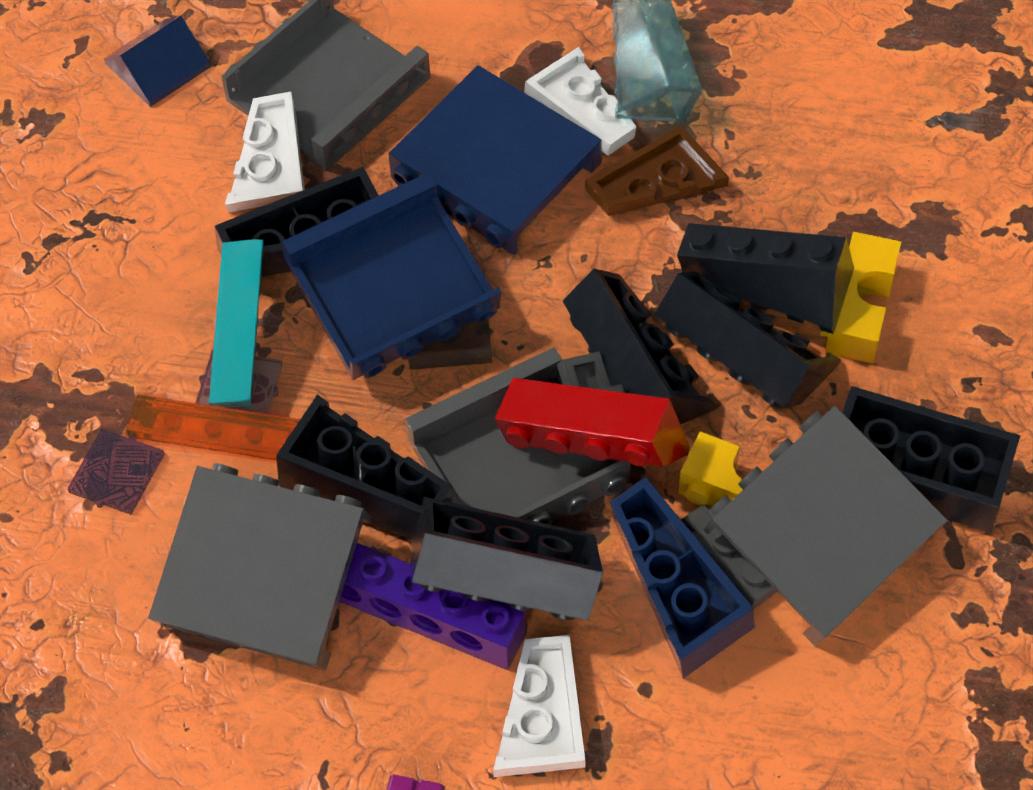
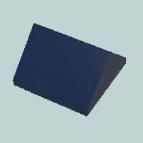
[104,16,211,107]

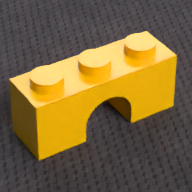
[820,232,901,364]
[678,431,743,507]

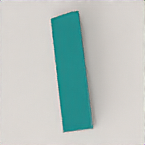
[209,239,264,408]

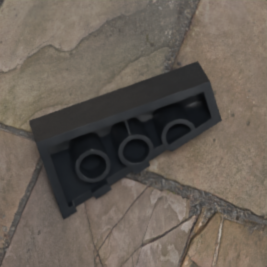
[677,223,854,334]
[562,268,721,425]
[654,271,841,408]

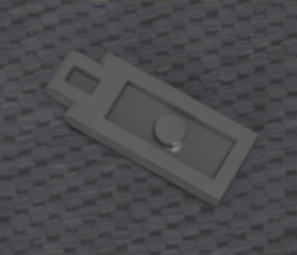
[681,505,777,610]

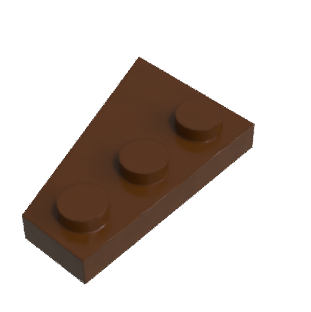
[585,126,729,216]

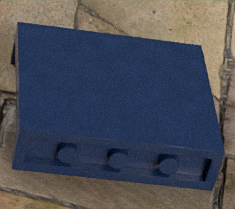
[388,65,602,255]
[282,172,502,380]

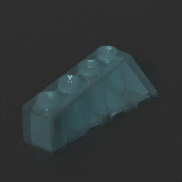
[612,0,703,121]

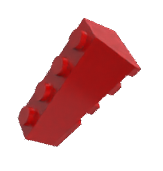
[495,378,690,467]

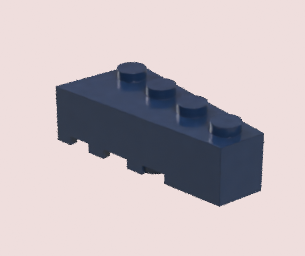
[610,477,755,679]

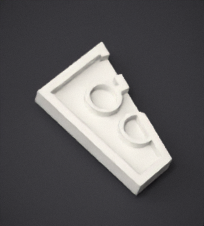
[524,47,636,156]
[225,92,305,213]
[493,635,585,777]

